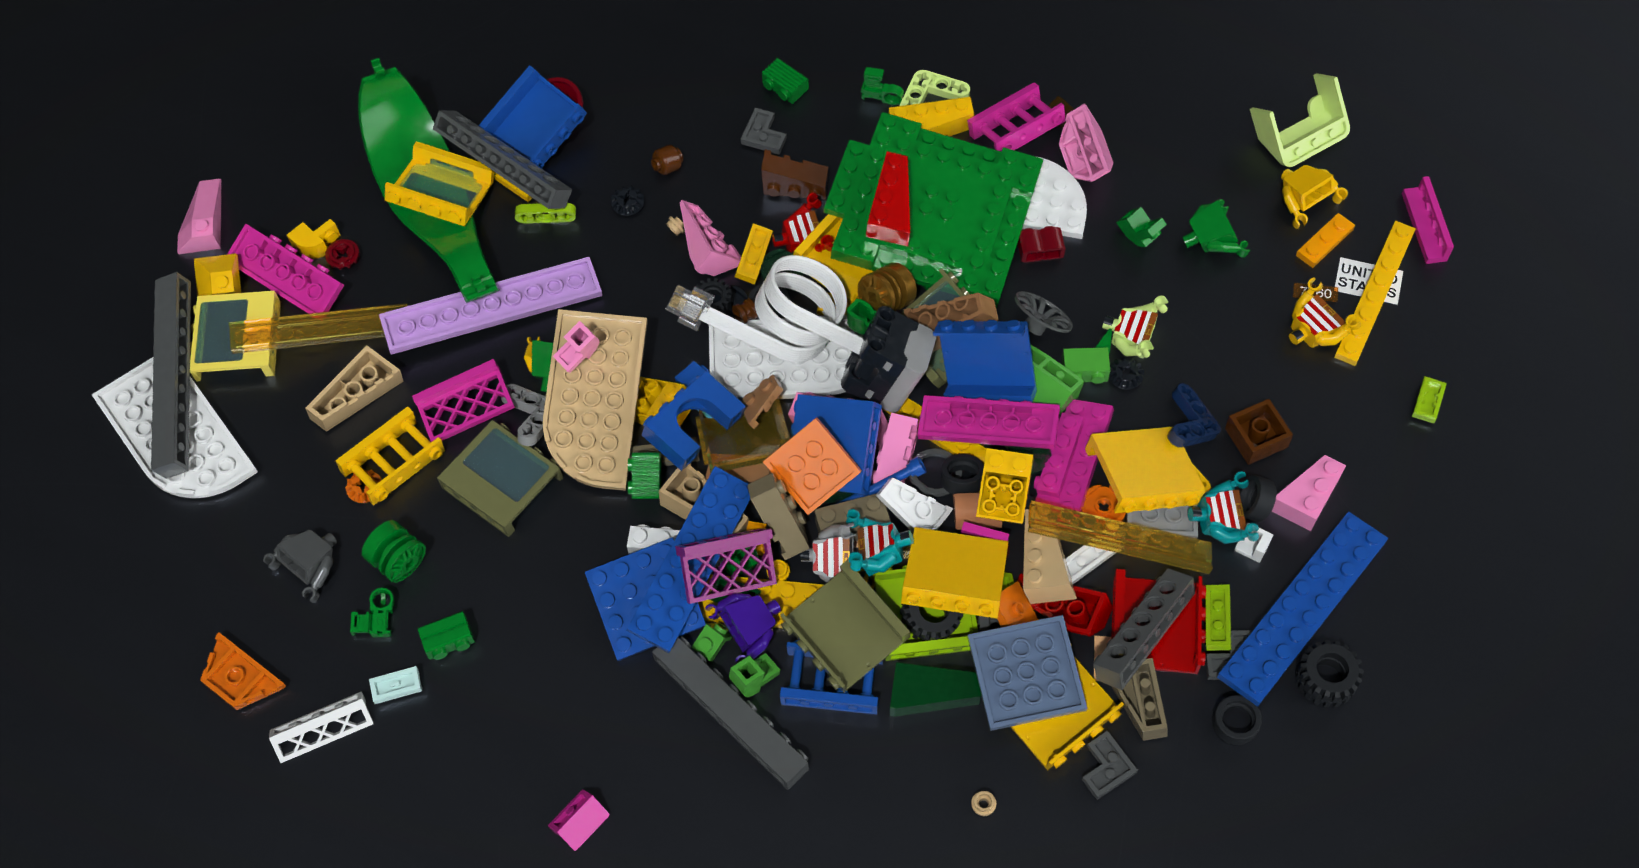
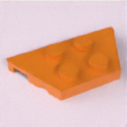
[200,632,286,710]

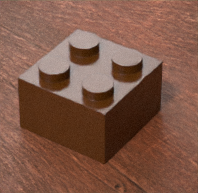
[1225,399,1293,465]

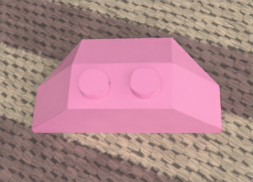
[1059,104,1114,182]

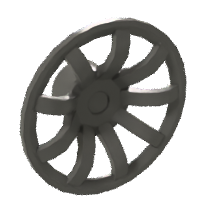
[1014,291,1073,336]

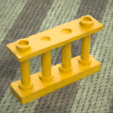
[335,406,445,506]

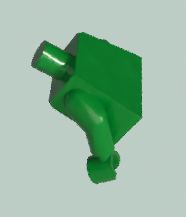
[1182,199,1250,258]

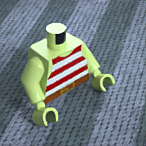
[1102,296,1169,359]

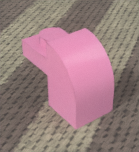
[553,321,599,373]

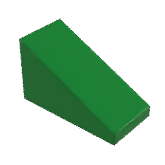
[1095,328,1112,354]

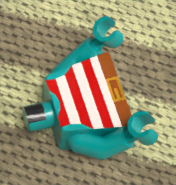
[1188,471,1259,544]
[846,509,914,576]

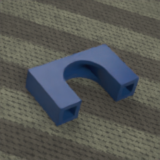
[642,371,746,471]

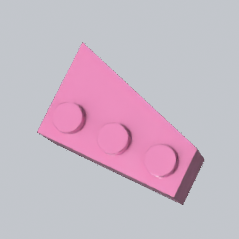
[871,413,918,493]
[1272,455,1346,531]

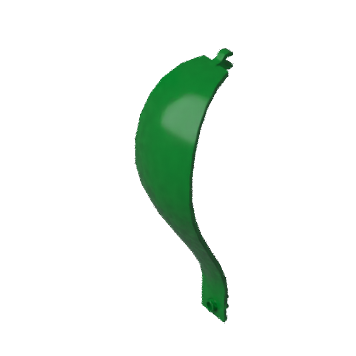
[358,58,500,303]

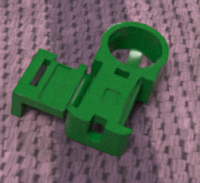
[861,67,904,105]
[350,588,395,637]

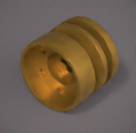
[857,263,917,311]

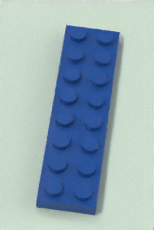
[626,466,750,653]

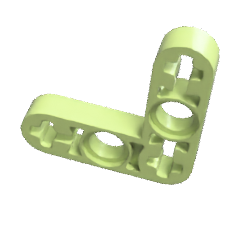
[899,70,970,106]

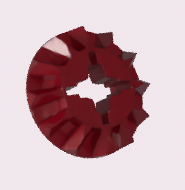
[325,239,360,270]

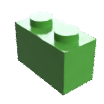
[1062,347,1110,384]

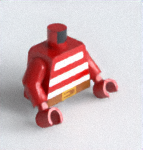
[772,193,834,255]

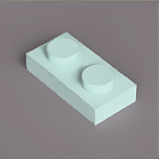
[369,666,422,704]

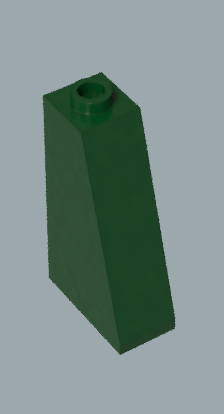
[890,662,981,717]

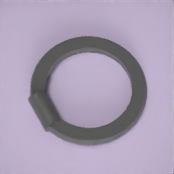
[909,448,963,497]

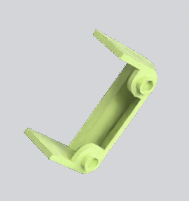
[1250,73,1350,167]

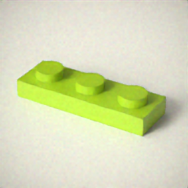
[1206,584,1231,651]

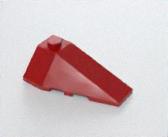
[1017,573,1113,637]

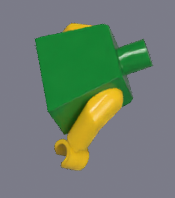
[524,337,553,393]

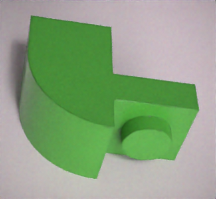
[729,653,781,697]

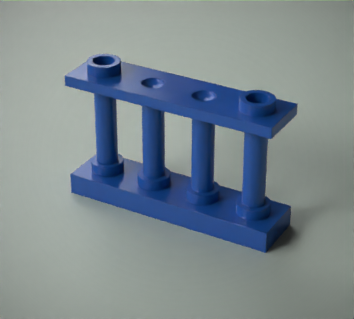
[780,640,883,715]

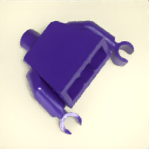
[705,593,781,662]

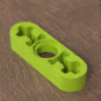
[515,203,576,224]

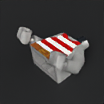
[800,523,856,583]

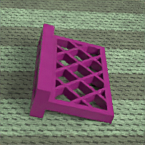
[675,528,777,604]

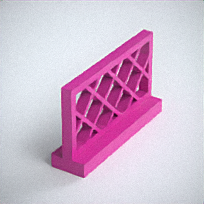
[412,359,515,442]

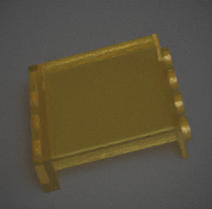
[695,397,790,472]

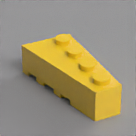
[889,97,974,137]

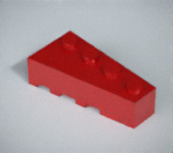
[866,151,910,247]

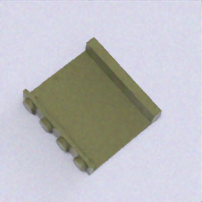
[780,560,910,693]

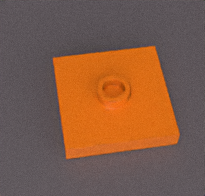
[997,581,1038,627]

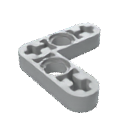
[501,384,546,446]

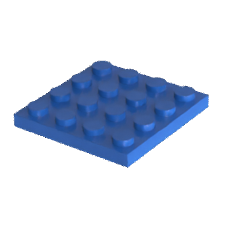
[585,537,706,661]

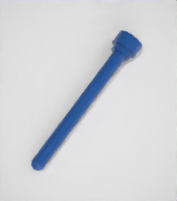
[836,456,927,504]

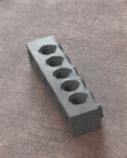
[1093,568,1195,690]

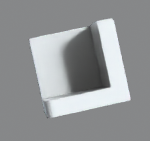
[1235,523,1273,563]

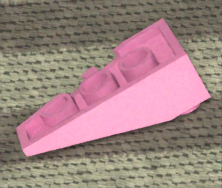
[177,179,221,254]
[680,200,741,276]

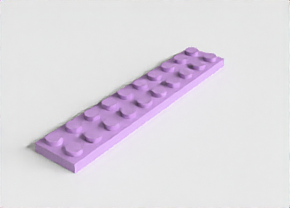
[379,257,602,355]

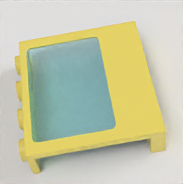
[190,291,281,382]

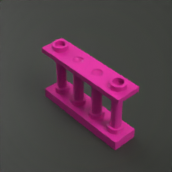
[967,82,1066,152]

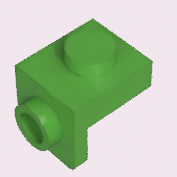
[691,622,733,661]

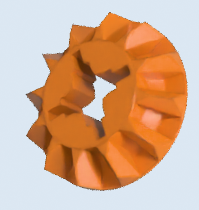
[345,468,381,503]

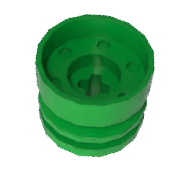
[362,520,426,583]

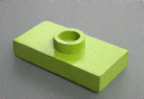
[1412,376,1447,424]

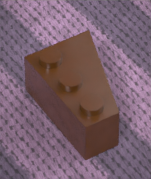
[761,149,829,200]

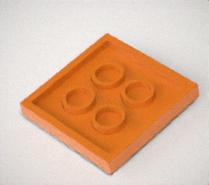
[763,417,862,515]

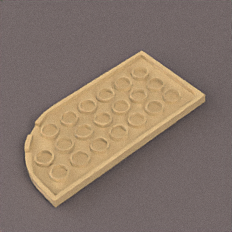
[543,309,647,491]

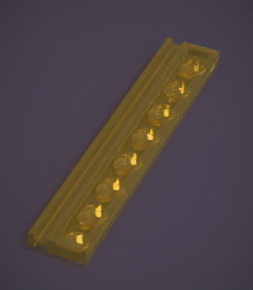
[229,303,408,354]
[1028,500,1213,574]

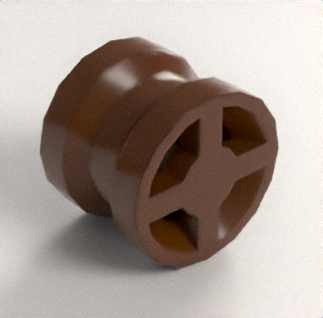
[732,298,758,324]

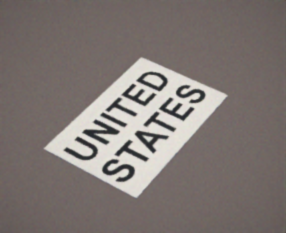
[1334,257,1403,305]

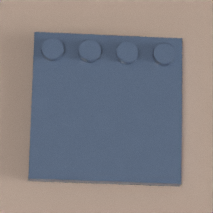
[967,615,1088,731]

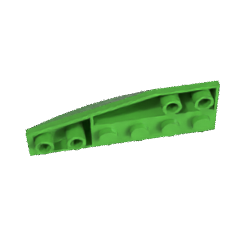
[1030,344,1085,415]

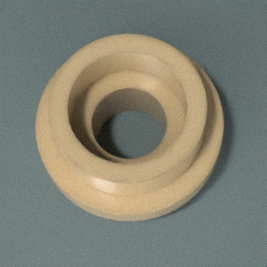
[666,216,685,236]
[971,791,996,816]

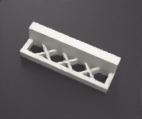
[269,691,373,763]

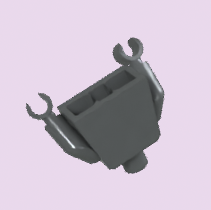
[263,530,337,603]

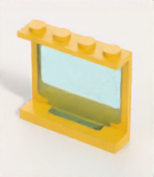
[385,141,494,227]

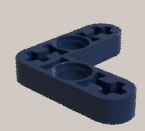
[1167,383,1221,447]

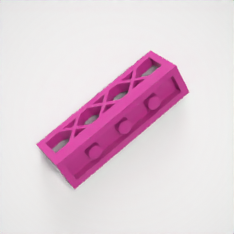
[1402,176,1454,264]

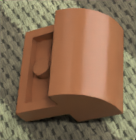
[952,491,1002,530]

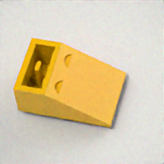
[635,377,691,426]
[976,448,1033,524]

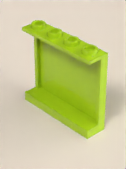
[874,565,978,661]

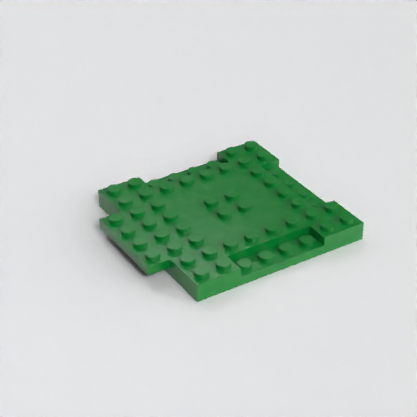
[823,112,1044,308]

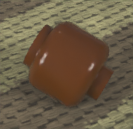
[651,145,683,175]

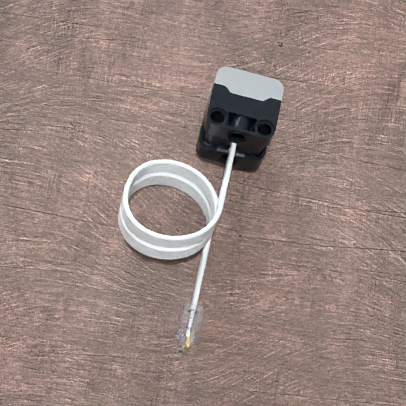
[665,255,936,413]

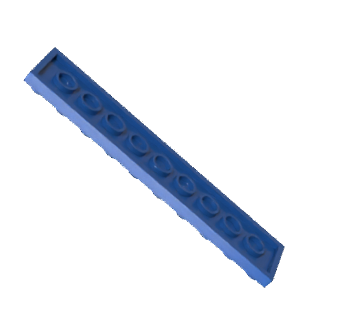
[1217,511,1388,707]

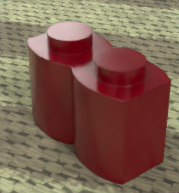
[1018,226,1065,263]

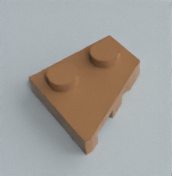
[741,374,783,429]

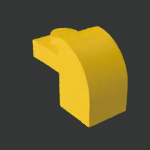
[287,219,341,259]

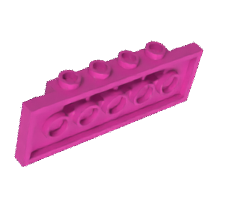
[227,224,344,322]
[917,395,1060,449]
[1033,399,1114,527]

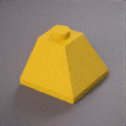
[194,254,241,296]

